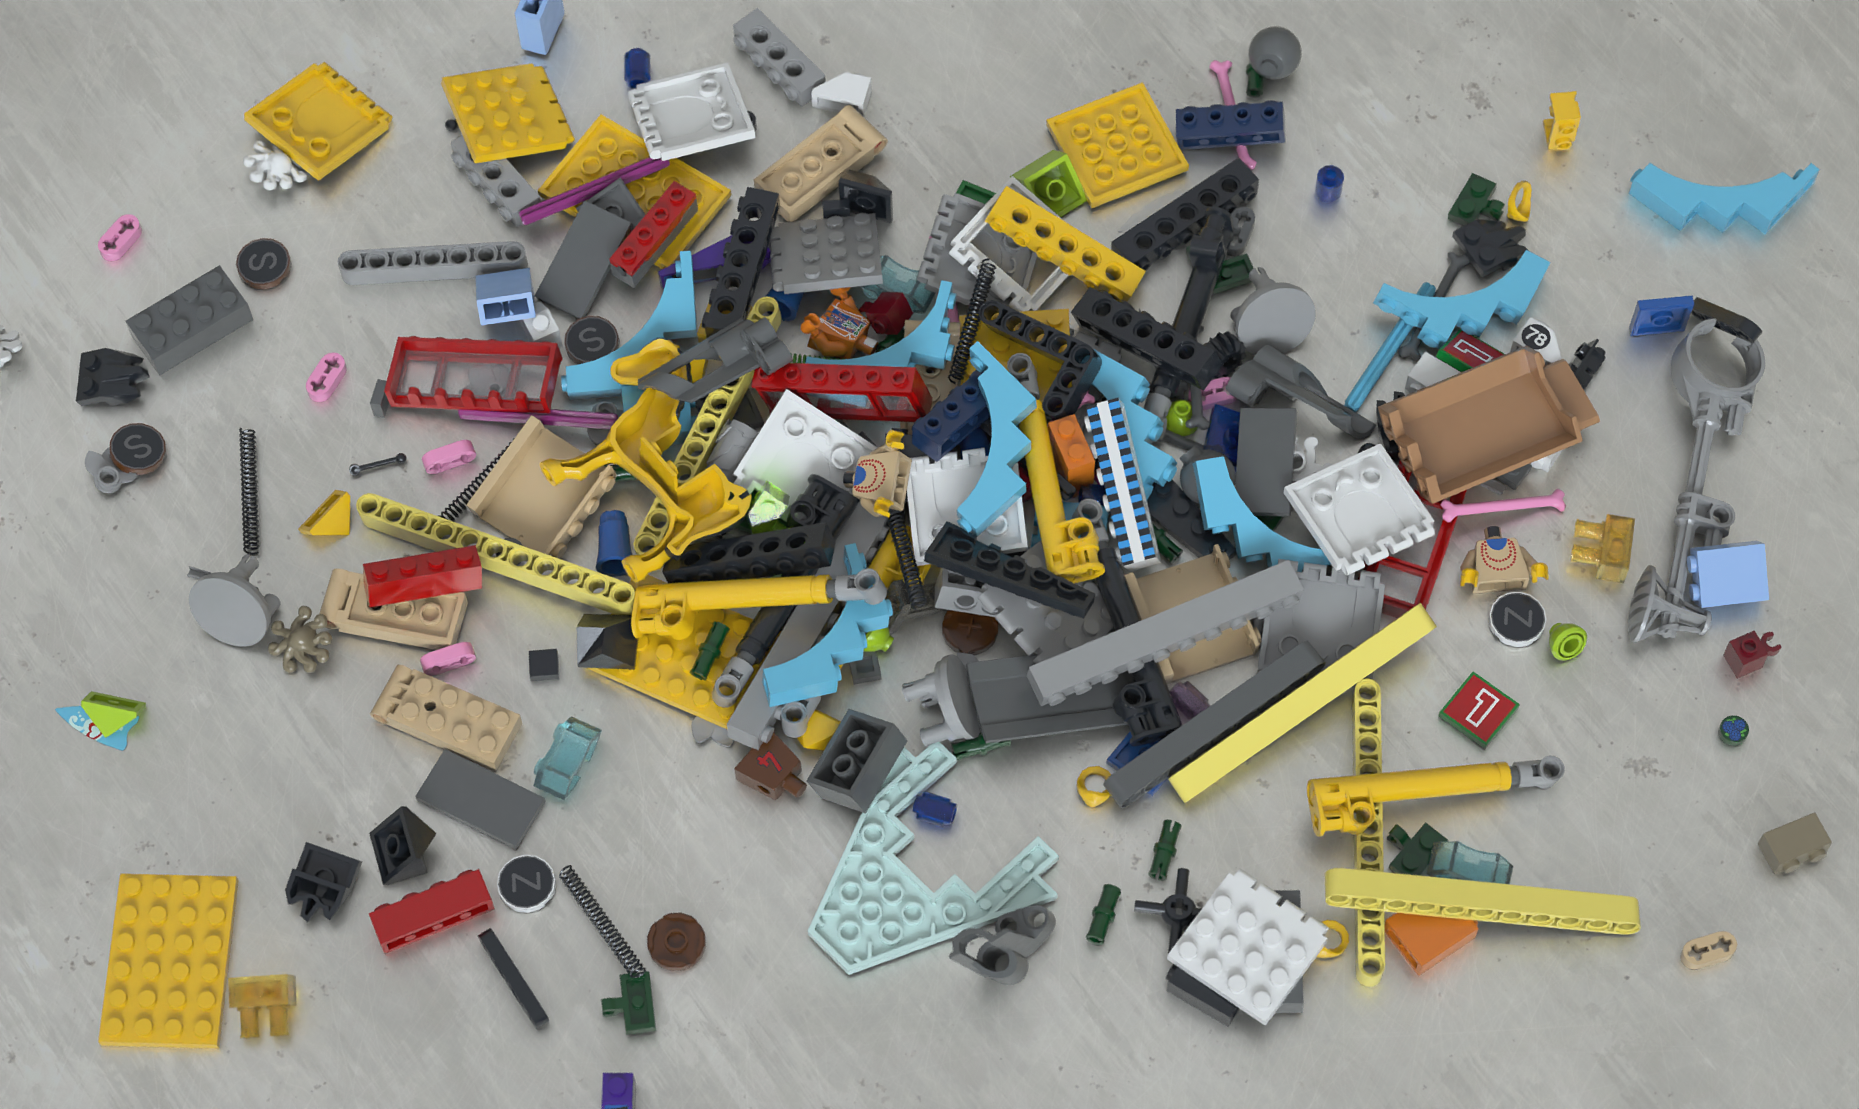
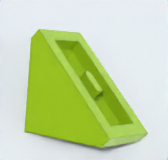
[81,691,146,738]

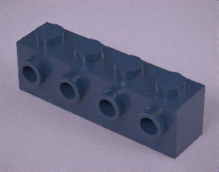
[1176,100,1286,150]
[912,370,990,462]

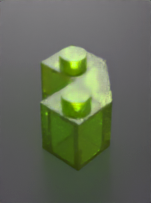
[748,481,790,534]

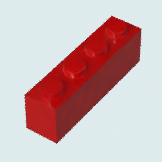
[363,545,482,608]
[368,869,495,954]

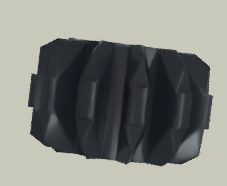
[1203,331,1247,379]

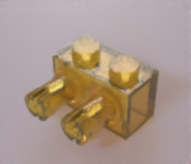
[1570,514,1635,583]
[228,974,297,1038]

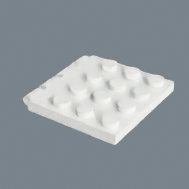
[628,62,756,161]
[732,389,878,522]
[1283,443,1435,576]
[907,448,1029,566]
[1167,869,1329,1026]

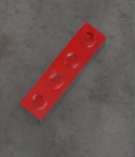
[609,181,698,288]

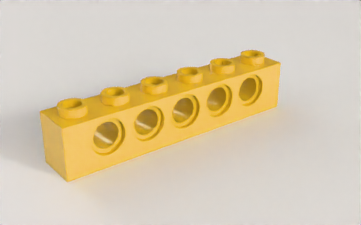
[985,186,1146,302]

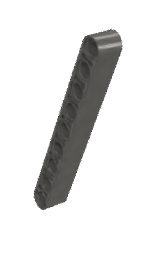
[1103,641,1326,808]

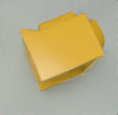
[1543,91,1581,150]

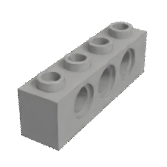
[733,8,826,107]
[451,135,541,227]
[934,568,1000,617]

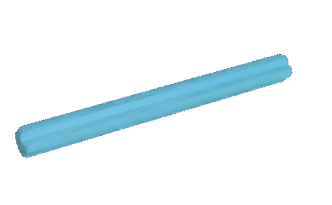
[1344,282,1436,412]

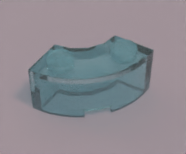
[860,255,936,314]
[533,716,602,800]
[1427,841,1513,884]

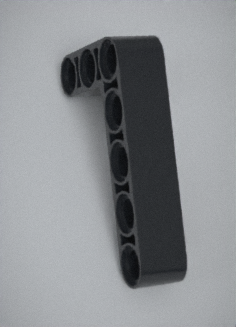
[979,300,1102,421]

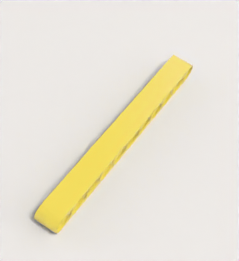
[633,297,782,555]
[356,493,635,615]
[1168,603,1437,803]
[1352,678,1385,987]
[1324,868,1641,935]

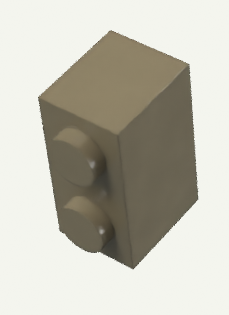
[1758,812,1832,874]

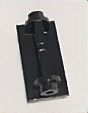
[1568,339,1606,391]

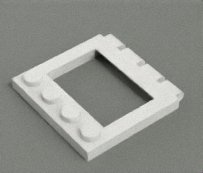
[948,176,1084,312]

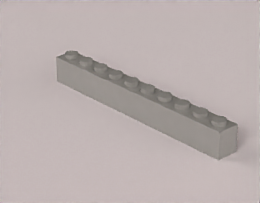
[727,502,890,750]
[1027,560,1304,706]

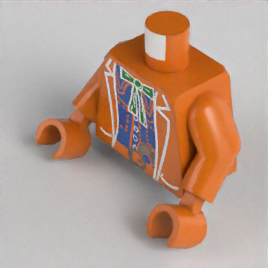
[801,287,878,360]

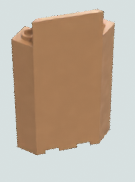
[1378,346,1600,504]

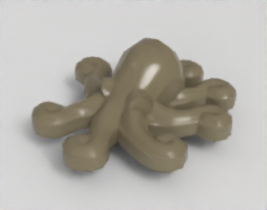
[268,606,332,673]

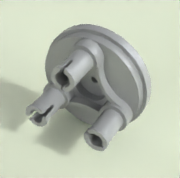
[1230,267,1315,355]
[189,554,281,647]
[902,654,980,746]

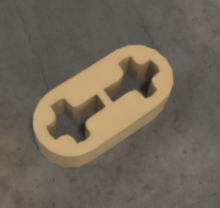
[1680,931,1737,970]

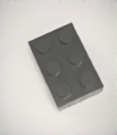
[807,709,908,814]

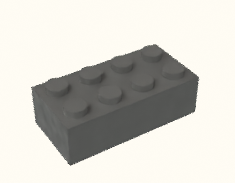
[125,265,253,376]

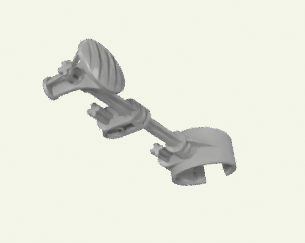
[1628,318,1765,643]

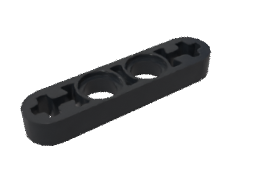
[1691,297,1762,343]
[477,928,549,1029]

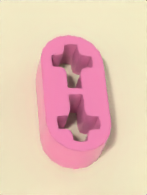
[98,214,142,261]
[306,352,347,402]
[1188,377,1237,410]
[422,440,476,474]
[420,642,476,676]

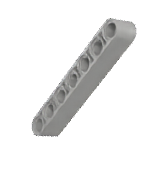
[338,241,528,285]

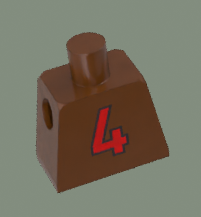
[734,732,807,800]

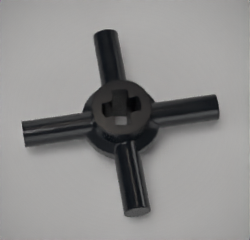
[1134,868,1202,953]

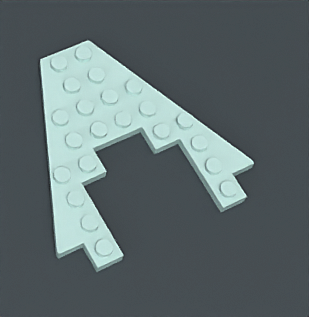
[808,742,1059,975]

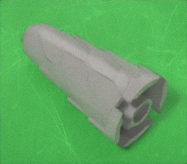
[706,419,759,500]

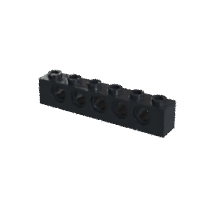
[1111,157,1259,271]
[702,187,780,339]
[1071,287,1223,391]
[662,522,836,583]

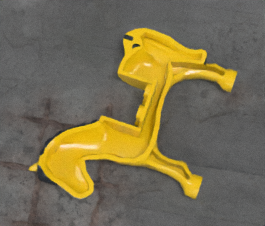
[539,338,751,583]

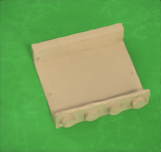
[466,415,617,559]
[1125,544,1262,684]

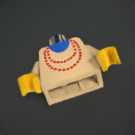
[843,430,912,518]
[1460,526,1549,594]

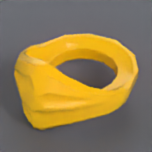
[1507,181,1532,222]
[1077,766,1111,808]
[1317,920,1349,958]

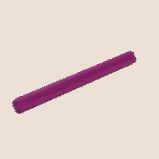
[519,157,670,225]
[458,409,618,430]

